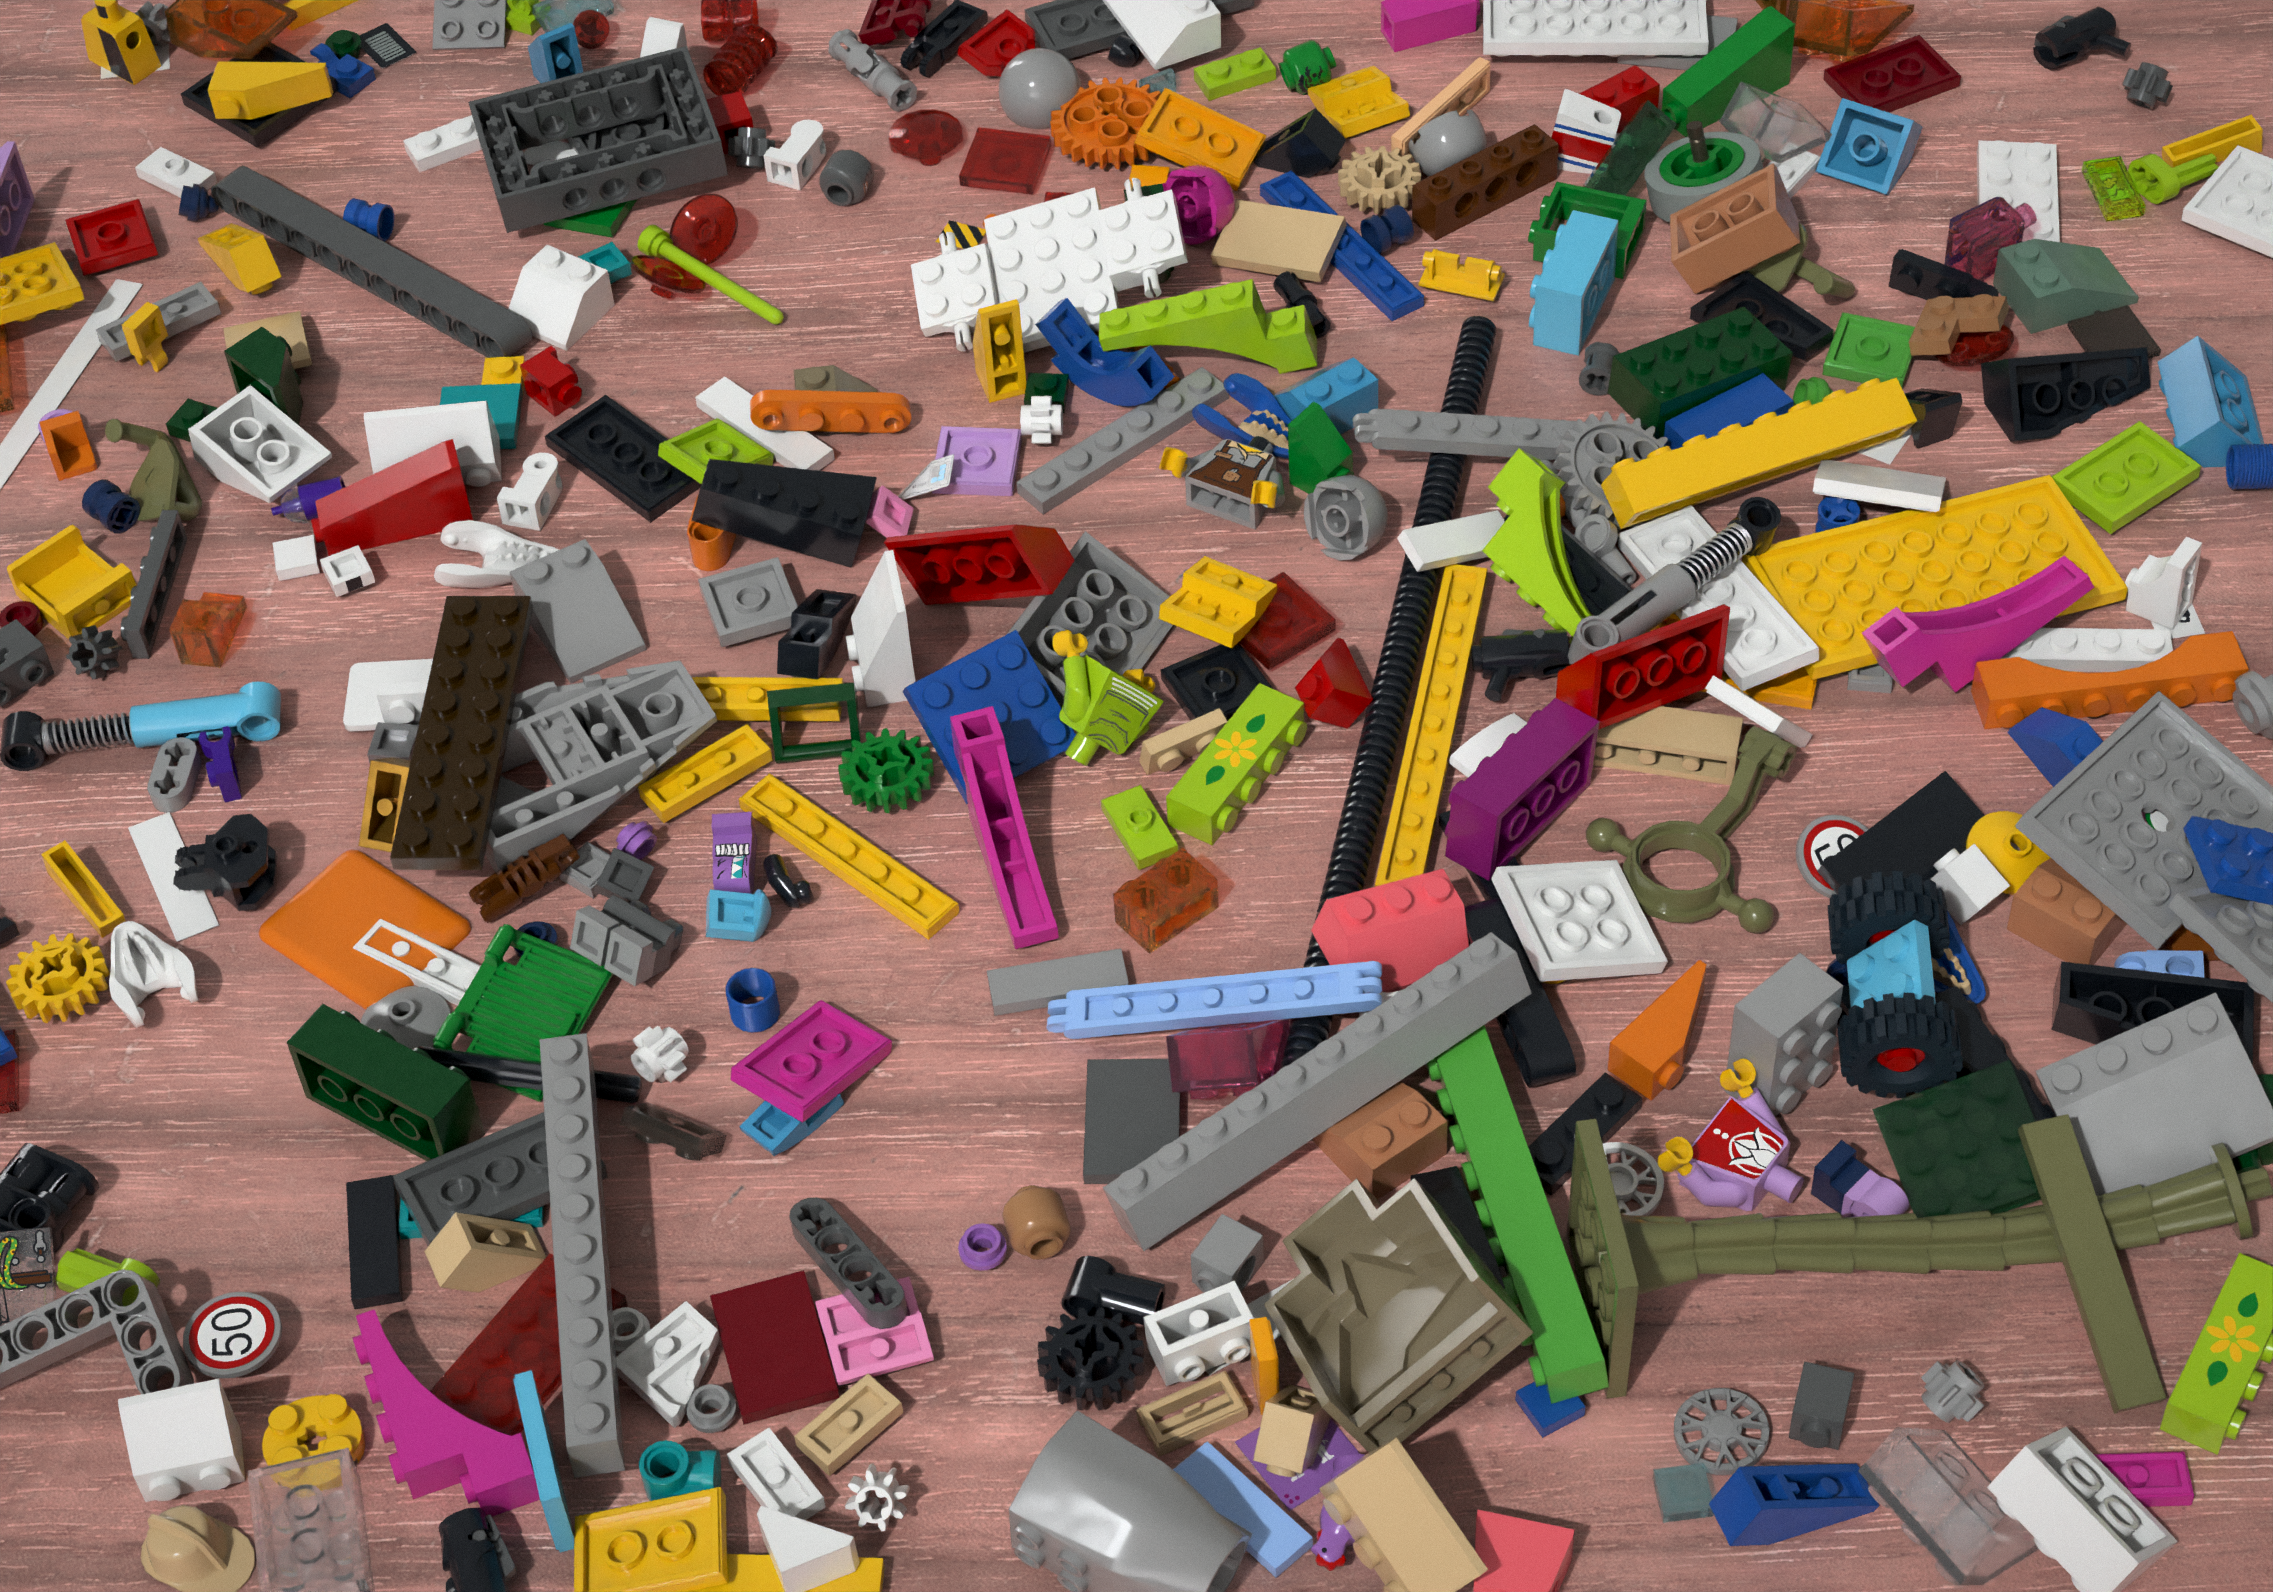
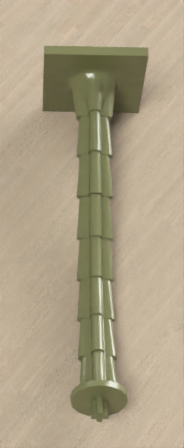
[1566,1119,2273,1399]

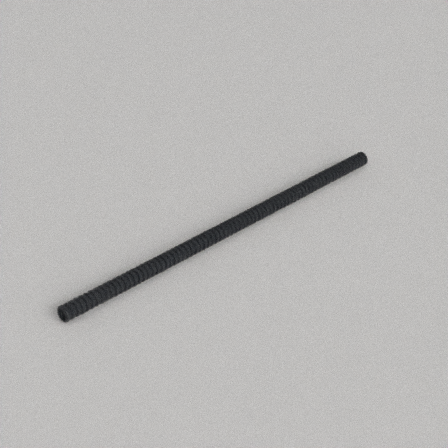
[1278,316,1497,1070]

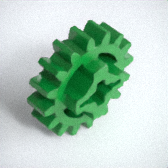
[838,728,934,813]

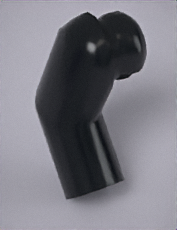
[763,854,813,908]

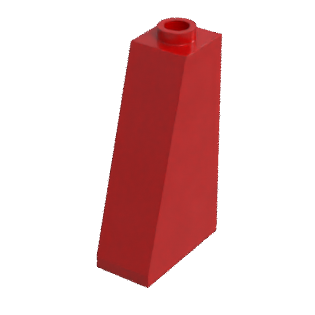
[311,439,473,556]

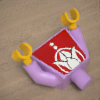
[1658,1058,1804,1211]

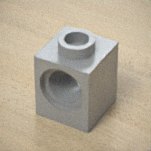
[1190,1214,1264,1293]

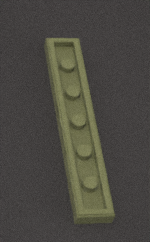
[2018,1114,2166,1414]

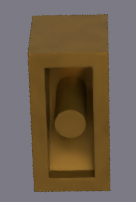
[359,757,411,852]

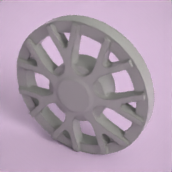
[1674,1388,1769,1475]

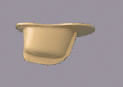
[141,1505,255,1592]

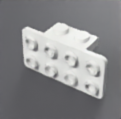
[343,659,433,731]

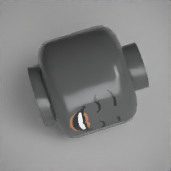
[819,150,874,206]

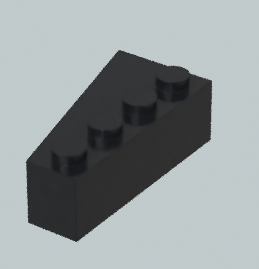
[691,459,877,568]
[2051,961,2254,1066]

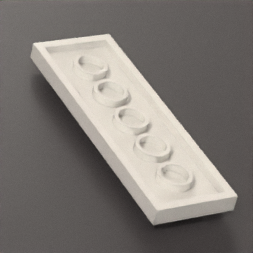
[1617,505,1819,691]

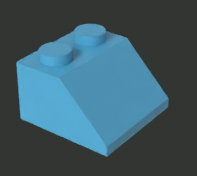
[1815,98,1923,195]
[1273,357,1378,434]

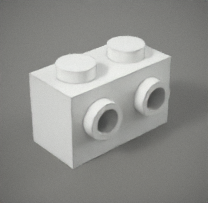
[1143,1281,1254,1387]

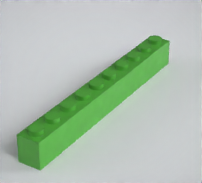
[1426,1025,1609,1404]

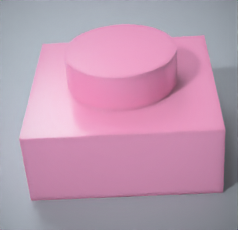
[865,486,914,538]

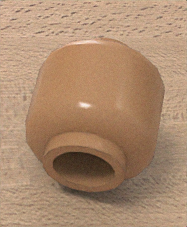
[1002,1185,1071,1260]

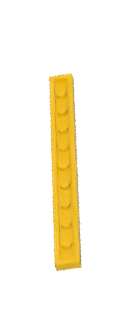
[1375,564,1487,886]

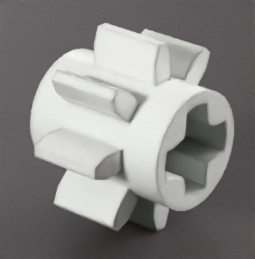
[1020,396,1063,444]
[631,1026,689,1083]
[845,1464,910,1531]

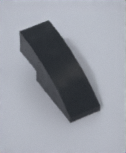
[777,589,856,679]

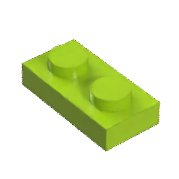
[1193,47,1276,101]

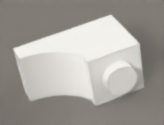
[2125,537,2202,630]

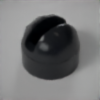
[1108,34,1140,67]

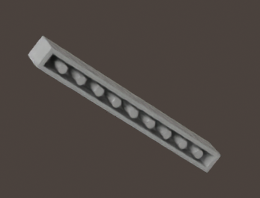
[1103,932,1532,1251]
[540,1033,625,1478]

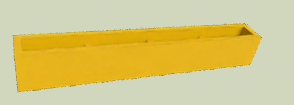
[1601,377,1917,529]

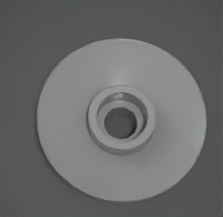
[361,986,451,1049]

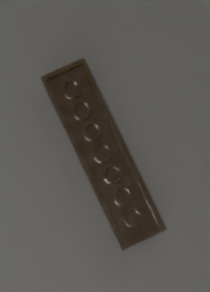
[390,596,533,870]

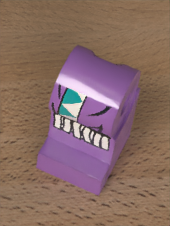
[712,812,757,894]

